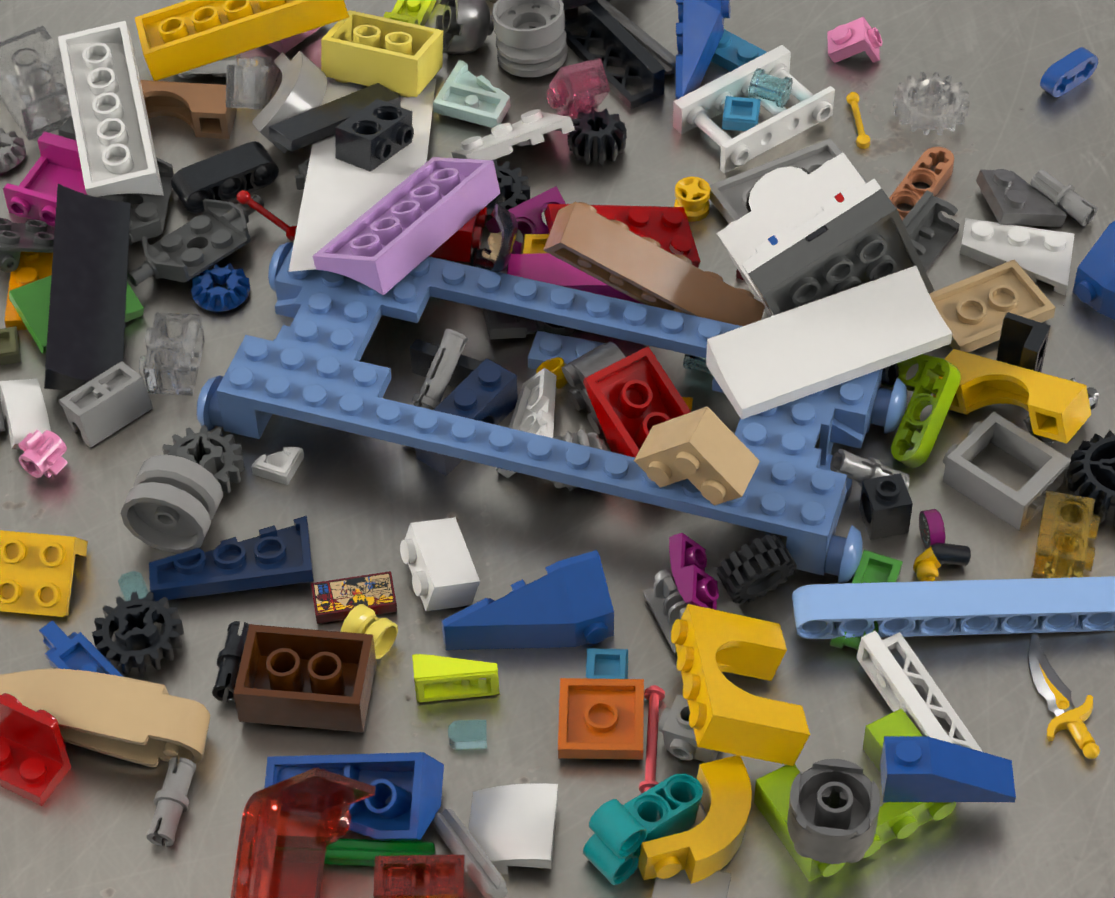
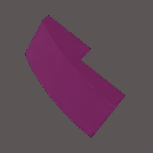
[669,533,719,610]

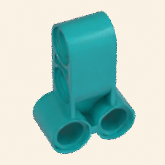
[583,774,703,885]

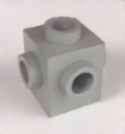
[659,694,719,763]

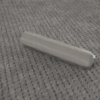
[433,809,508,898]

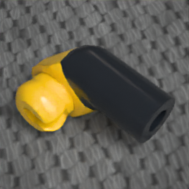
[913,542,971,581]

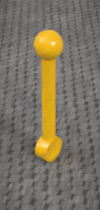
[846,92,870,149]

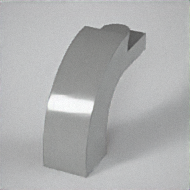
[252,51,327,154]

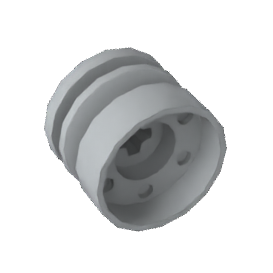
[492,0,568,77]

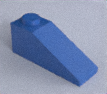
[880,736,1016,802]

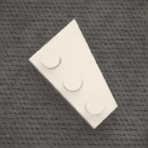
[451,109,575,160]
[960,218,1075,296]
[495,368,557,478]

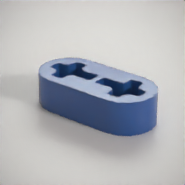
[1040,47,1098,98]

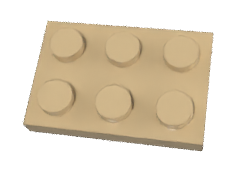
[929,259,1056,353]

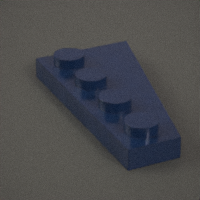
[149,516,314,602]

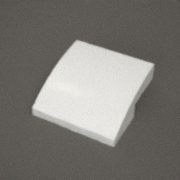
[464,783,558,875]

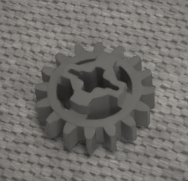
[162,425,245,494]

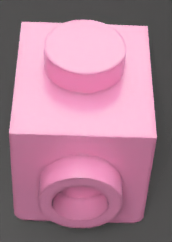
[827,17,883,63]

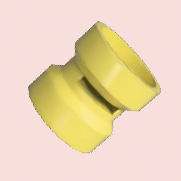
[341,604,398,659]

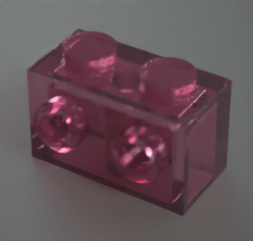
[547,58,610,120]

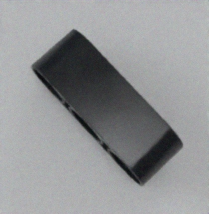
[171,141,279,214]

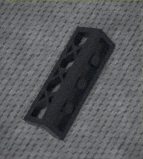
[564,0,665,110]

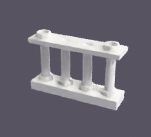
[673,45,835,174]

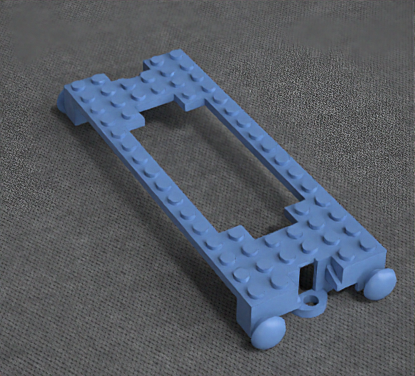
[196,242,908,583]

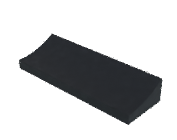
[44,184,131,391]

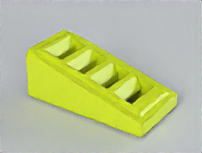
[412,654,500,703]

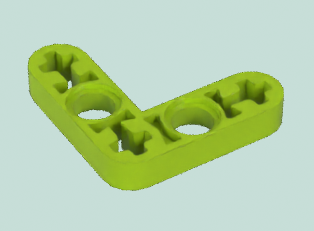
[882,354,961,468]

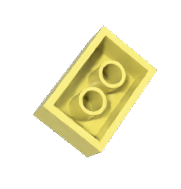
[321,10,444,97]

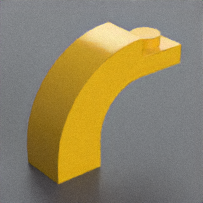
[638,755,752,884]

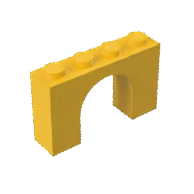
[671,604,810,766]

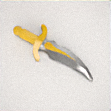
[1028,633,1100,759]

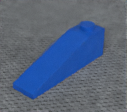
[676,0,731,100]
[441,550,614,650]
[263,752,444,841]

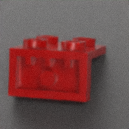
[0,693,71,806]

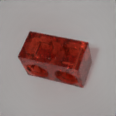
[373,854,467,898]

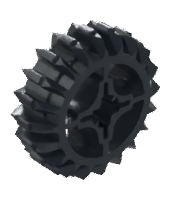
[1066,430,1115,526]

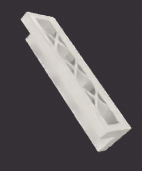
[856,630,983,752]

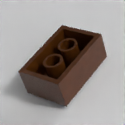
[233,624,377,732]

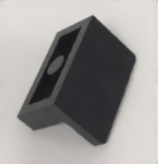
[996,312,1050,372]

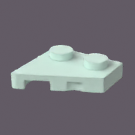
[433,60,511,128]

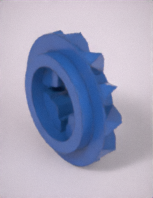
[191,263,250,311]

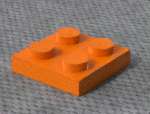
[558,678,644,760]

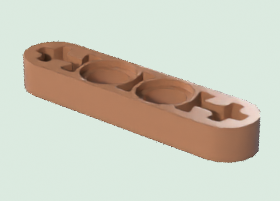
[889,147,955,220]

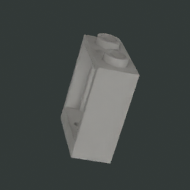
[943,412,1071,531]

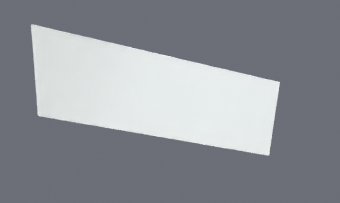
[289,77,436,272]

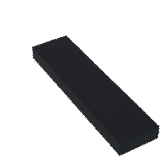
[269,83,401,152]

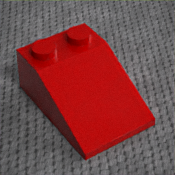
[583,346,691,458]

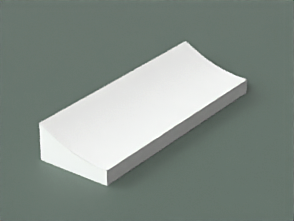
[58,21,164,197]
[706,266,953,420]

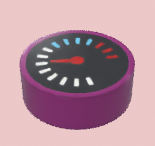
[919,509,946,549]

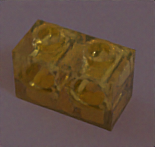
[1031,491,1100,578]

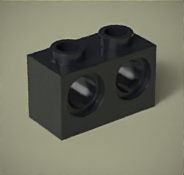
[335,98,414,172]

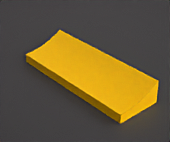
[134,0,349,81]

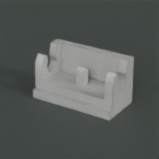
[59,361,153,448]

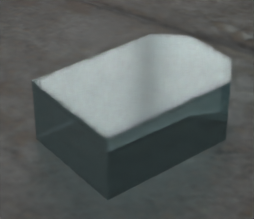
[118,571,149,602]
[448,720,487,750]

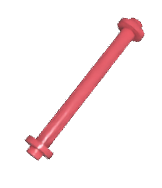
[639,685,665,793]

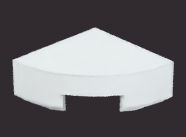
[251,447,304,485]

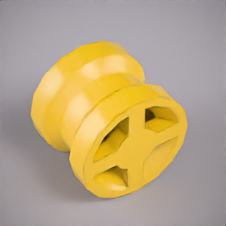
[674,176,711,222]

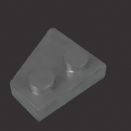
[976,169,1067,227]

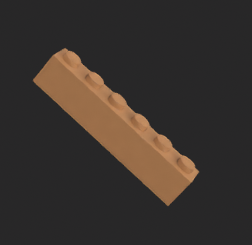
[543,201,765,326]

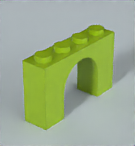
[754,708,956,882]

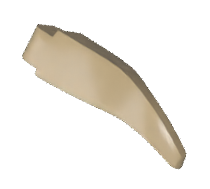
[0,668,210,767]

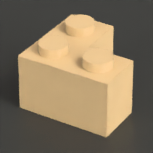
[634,406,760,506]

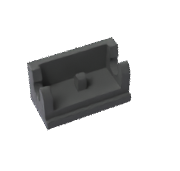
[902,190,960,271]

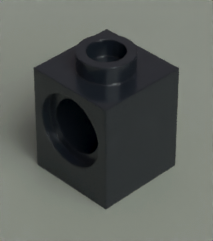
[859,473,913,540]

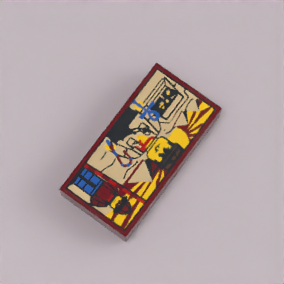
[311,571,397,624]

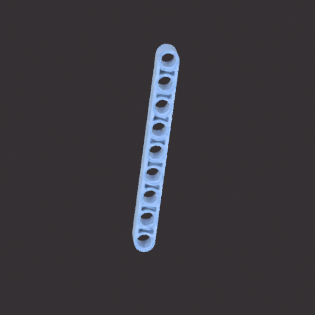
[792,576,1115,639]

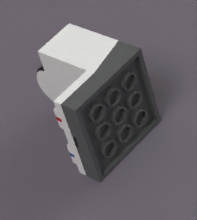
[717,153,934,317]

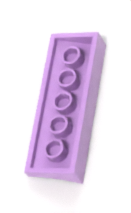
[313,157,500,295]

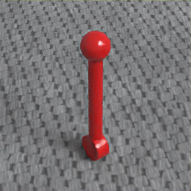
[237,190,297,242]

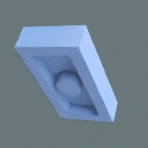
[528,331,605,369]

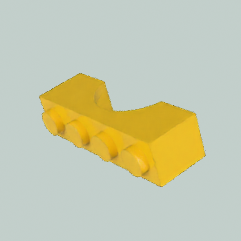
[932,349,1091,444]

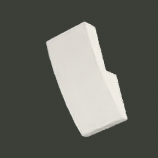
[0,378,51,449]

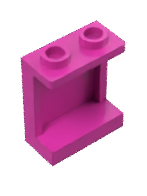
[3,131,87,226]

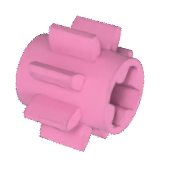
[18,430,68,478]

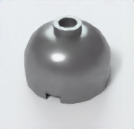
[436,0,494,55]

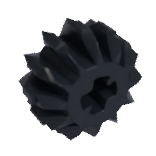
[567,108,627,166]

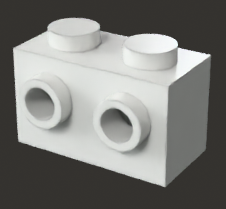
[400,517,480,611]

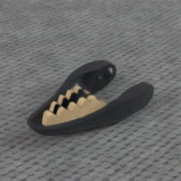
[470,203,518,272]

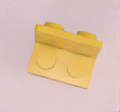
[0,530,88,617]

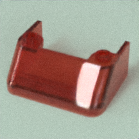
[231,767,376,898]

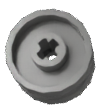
[120,454,223,554]

